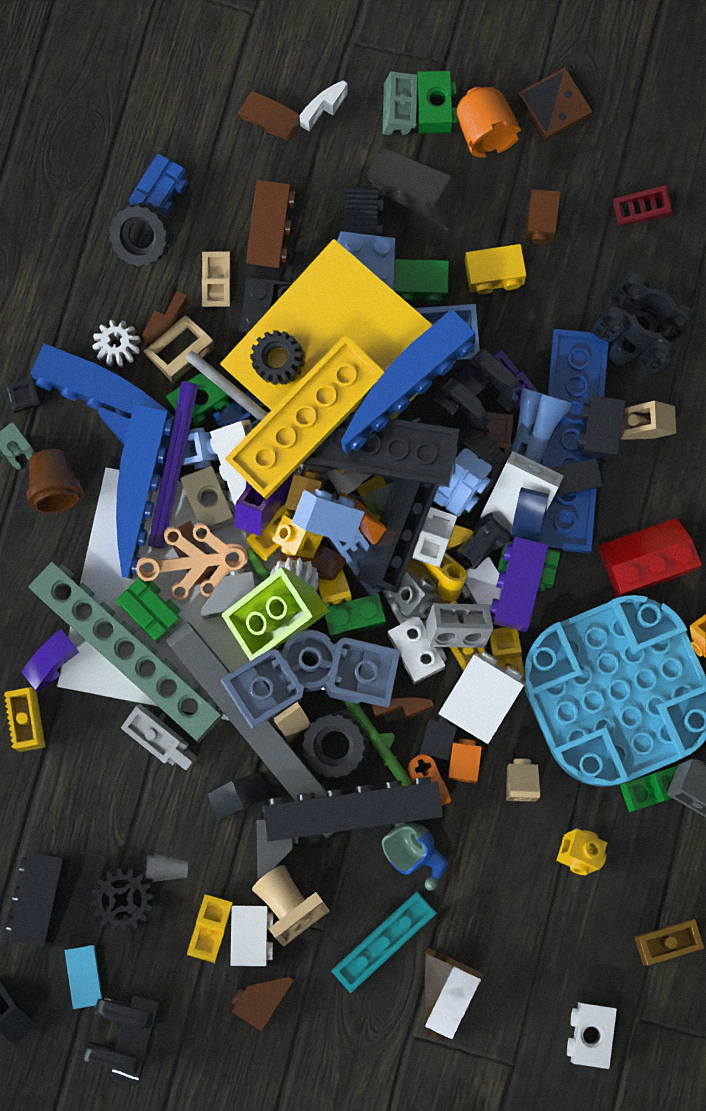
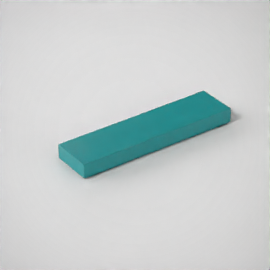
[331,892,437,993]

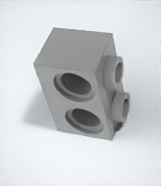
[426,603,493,648]

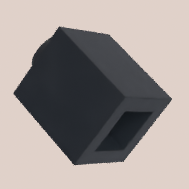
[420,717,457,763]

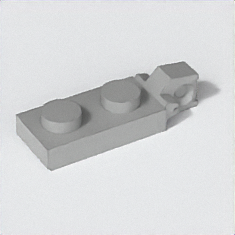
[121,704,198,770]

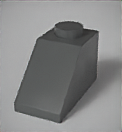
[667,759,706,818]
[257,820,298,880]

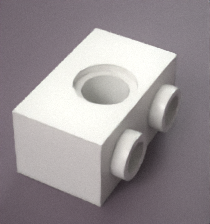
[567,1002,617,1069]

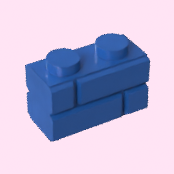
[129,154,188,216]

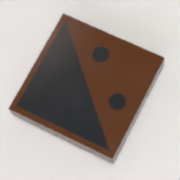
[518,68,592,140]

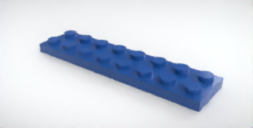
[540,329,608,553]

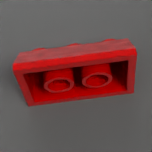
[597,518,702,598]

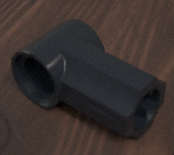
[456,512,511,569]

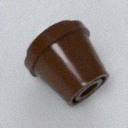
[26,449,84,513]

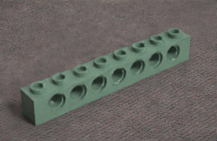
[28,562,222,743]

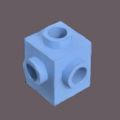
[182,428,219,470]

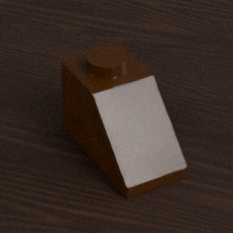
[525,189,560,244]
[231,976,294,1031]

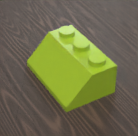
[221,567,329,661]

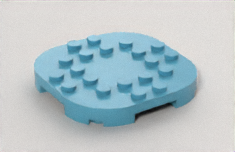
[524,595,706,787]

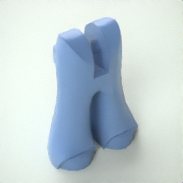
[509,388,572,464]

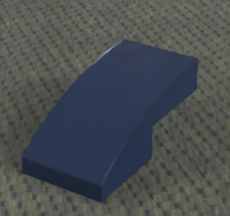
[510,487,549,543]

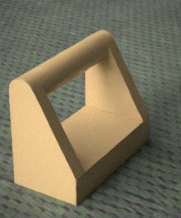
[144,315,214,384]

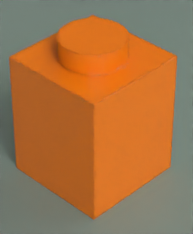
[447,739,482,783]

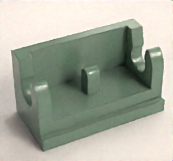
[382,72,417,135]
[0,422,35,470]

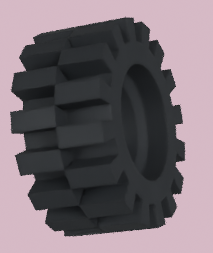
[250,330,305,385]

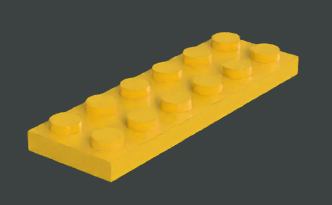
[225,335,384,500]

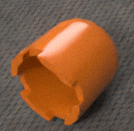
[457,87,521,157]

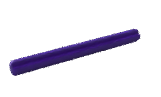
[148,381,198,549]

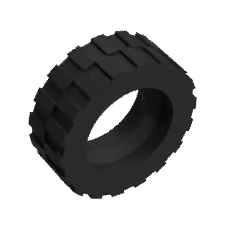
[109,202,174,267]
[456,428,506,492]
[302,712,369,778]

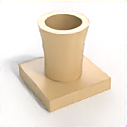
[252,865,330,946]

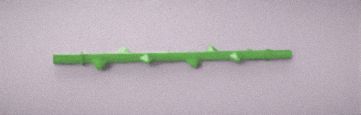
[246,547,412,786]

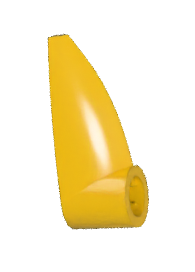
[414,536,467,601]

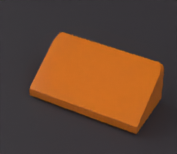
[338,492,386,545]

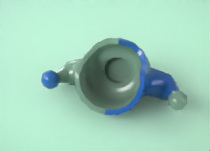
[382,821,448,890]

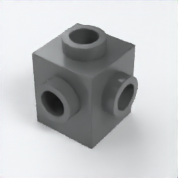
[390,571,442,619]

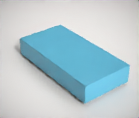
[65,945,103,1009]

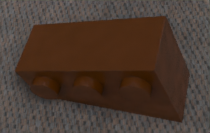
[246,180,296,268]

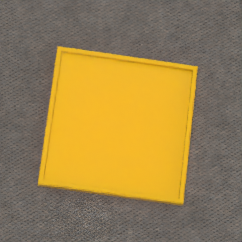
[220,239,432,475]

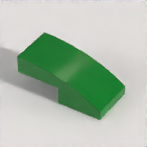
[620,766,677,812]

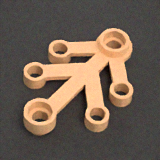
[136,523,248,600]

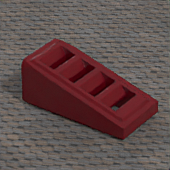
[613,185,673,226]

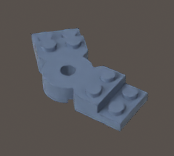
[221,630,400,729]

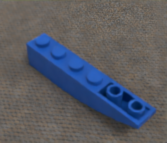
[341,309,475,454]
[30,344,174,420]
[116,404,174,579]

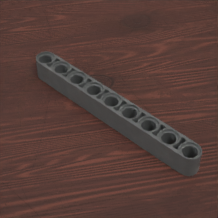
[165,621,335,838]

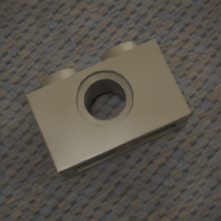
[180,466,235,535]

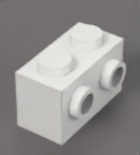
[388,617,447,685]

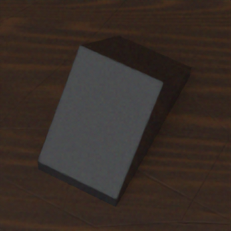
[207,772,271,821]

